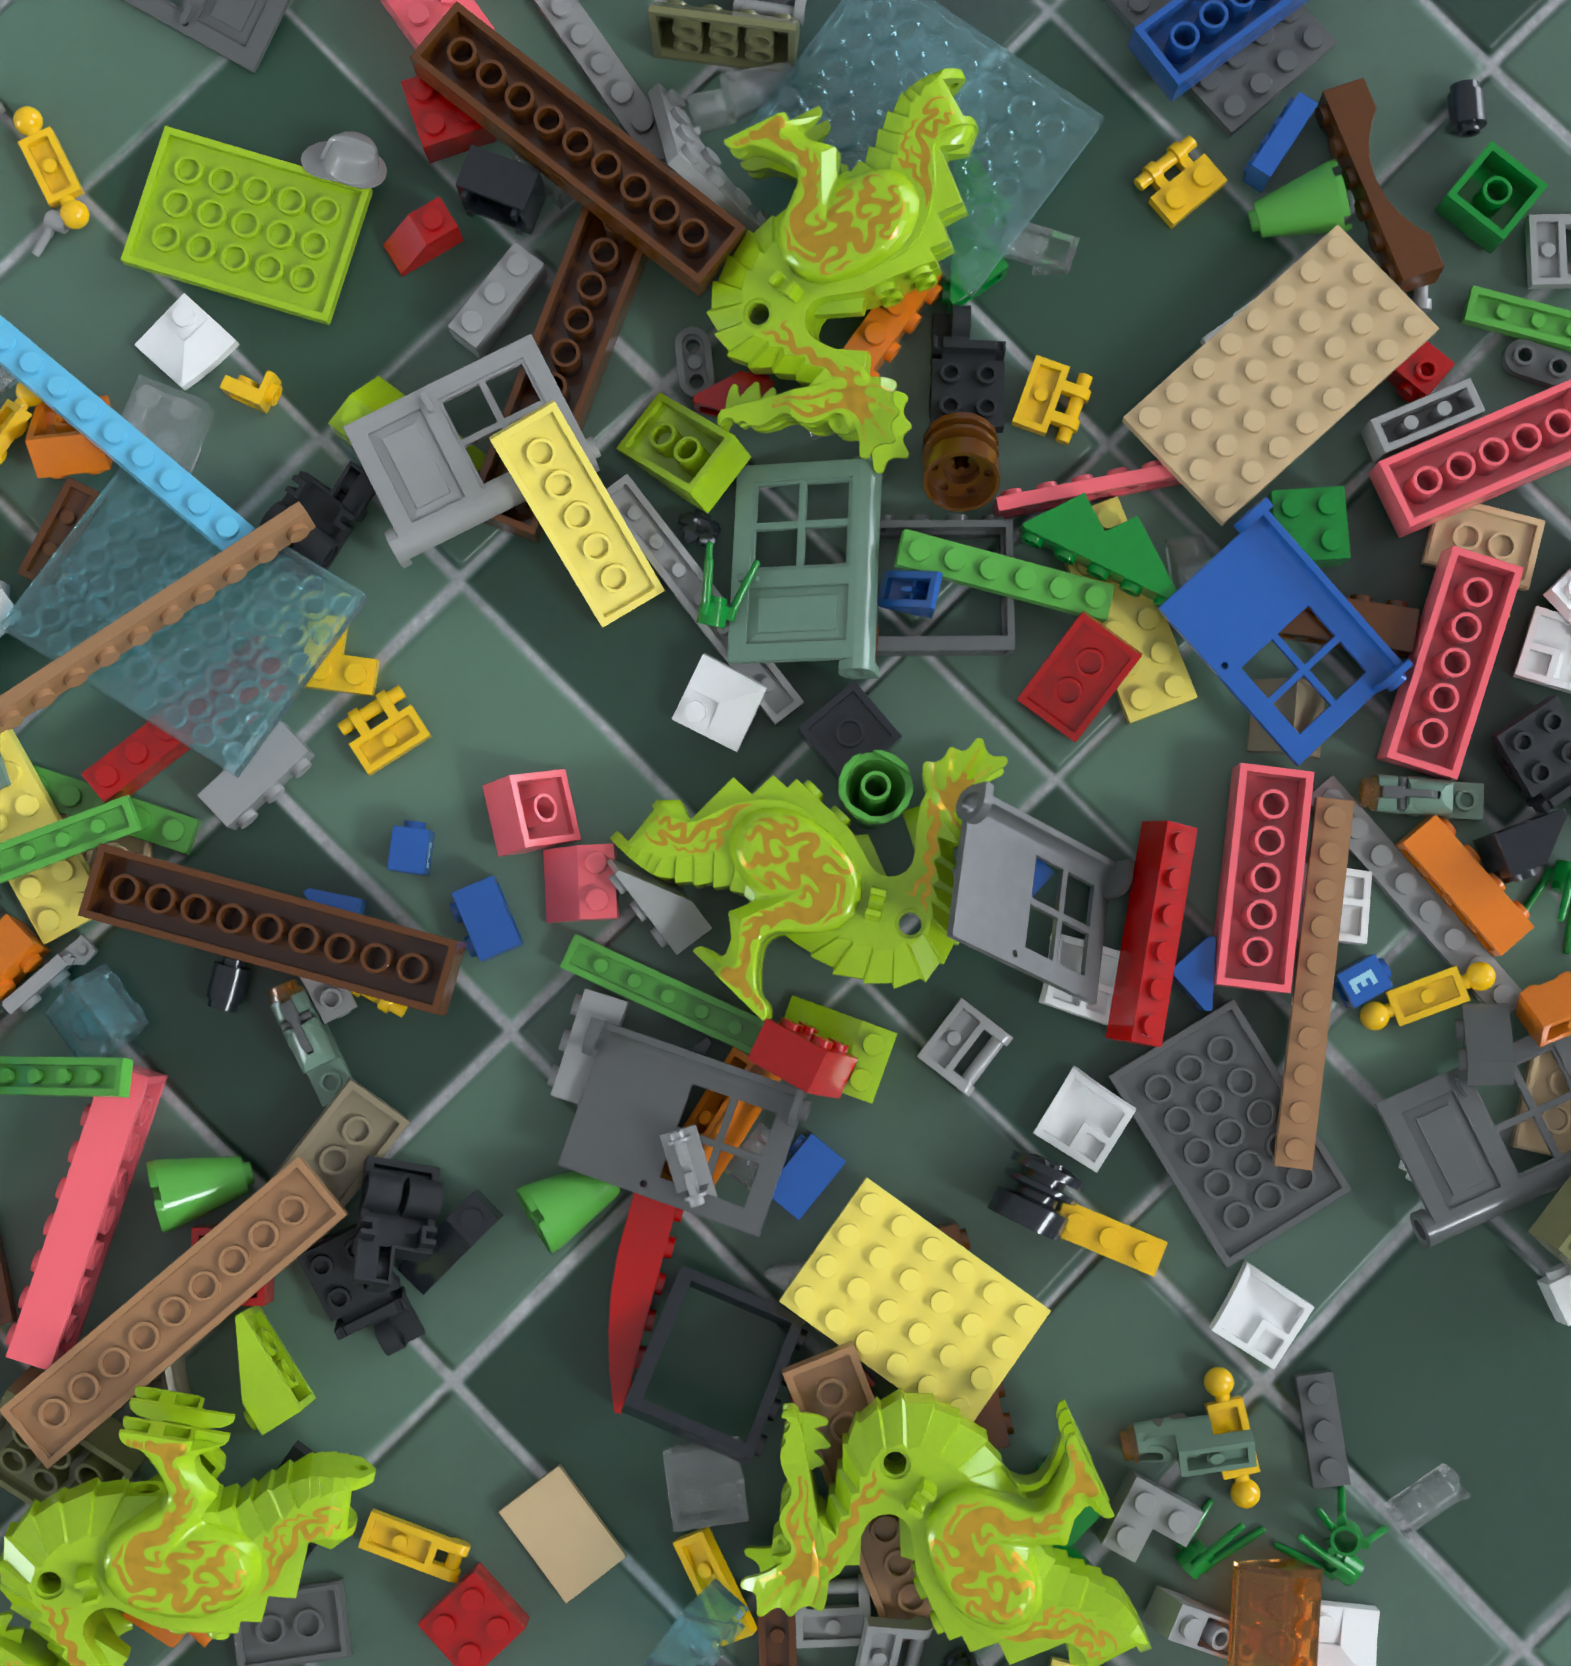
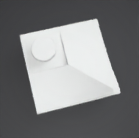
[134,293,240,391]
[1513,606,1571,694]
[672,653,768,752]
[1297,863,1372,946]
[1039,933,1120,1025]
[1033,1066,1136,1173]
[1209,1260,1315,1369]
[1294,1598,1380,1666]

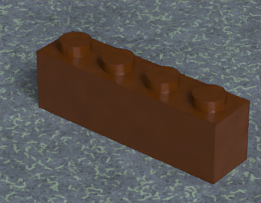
[1278,594,1419,658]

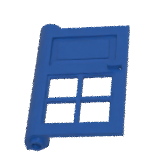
[1157,497,1414,766]

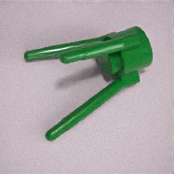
[696,541,760,629]
[1523,860,1571,955]
[1324,1485,1389,1557]
[1174,1498,1266,1580]
[1274,1506,1364,1586]

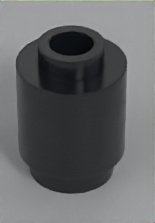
[1447,79,1487,138]
[206,956,251,1012]

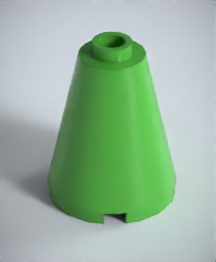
[1248,159,1352,238]
[838,750,914,829]
[146,1156,255,1233]
[515,1170,621,1254]

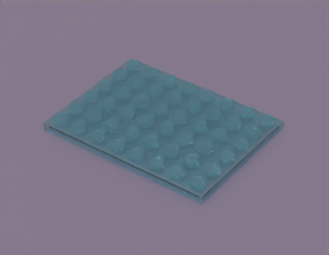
[747,0,1104,298]
[0,467,369,778]

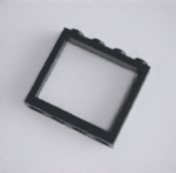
[621,1265,808,1465]

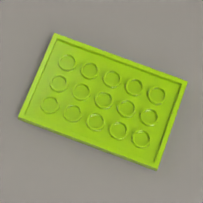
[120,126,373,326]

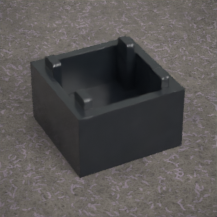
[455,144,547,236]
[797,681,902,780]

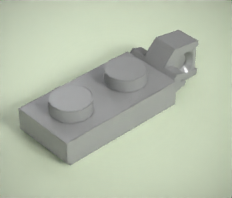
[2,934,99,1015]

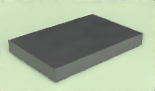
[233,1578,353,1666]

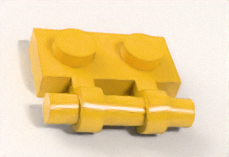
[1133,135,1227,229]
[1011,355,1093,445]
[337,685,432,776]

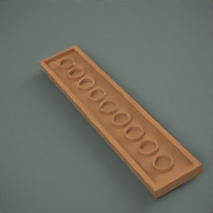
[0,1156,349,1469]

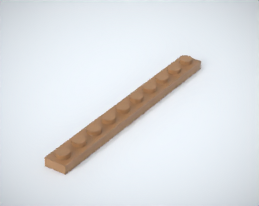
[0,501,316,733]
[1273,797,1355,1171]

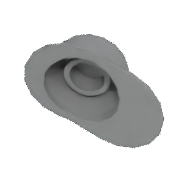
[301,131,387,189]

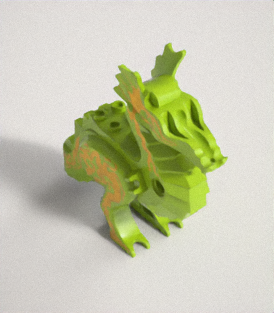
[706,68,979,474]
[610,738,1008,1021]
[0,1386,376,1666]
[740,1388,1152,1666]

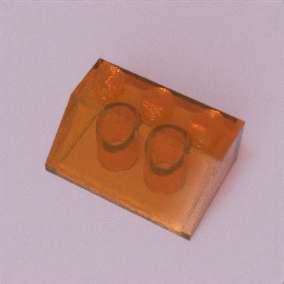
[1227,1558,1323,1666]

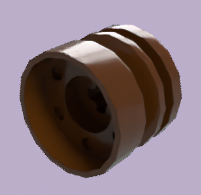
[922,412,1000,512]

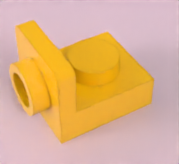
[219,370,282,414]

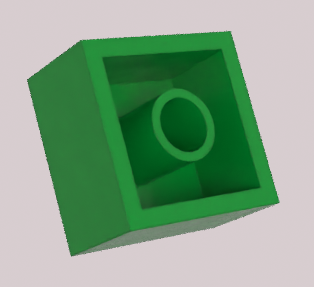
[1435,140,1549,254]
[1265,486,1351,568]

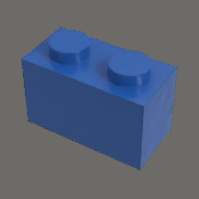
[450,876,525,962]
[772,1132,846,1220]

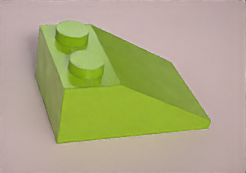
[616,392,751,514]
[784,995,898,1104]
[235,1306,316,1436]

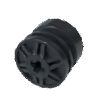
[987,1150,1086,1242]

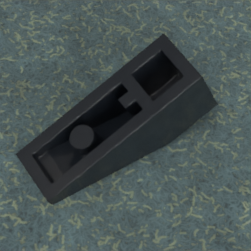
[397,1189,504,1295]

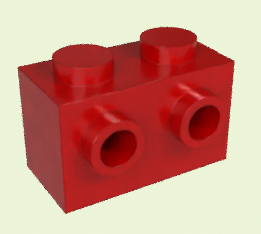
[1386,341,1455,403]

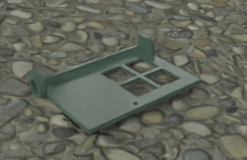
[727,455,886,679]

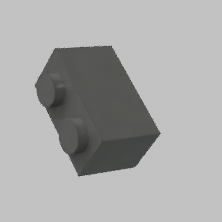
[1455,1003,1515,1086]

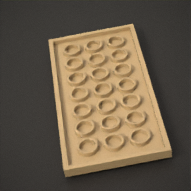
[1122,225,1439,526]

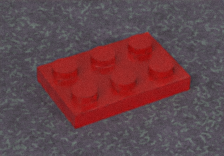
[1017,610,1143,743]

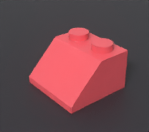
[482,769,581,857]
[543,843,620,923]

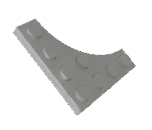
[648,82,771,233]

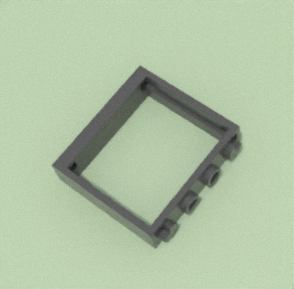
[876,514,1015,657]

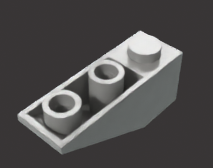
[607,859,712,955]
[1142,1585,1265,1666]

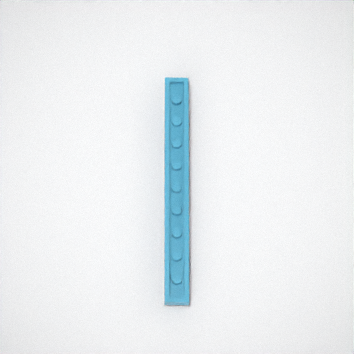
[0,315,255,551]

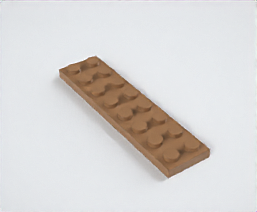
[781,1341,935,1642]

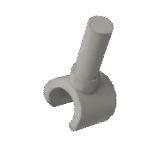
[31,210,70,257]

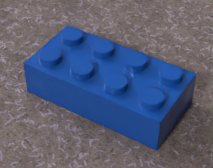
[1243,91,1319,193]

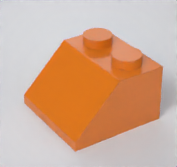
[25,395,113,479]

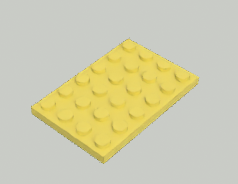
[779,1177,1051,1422]

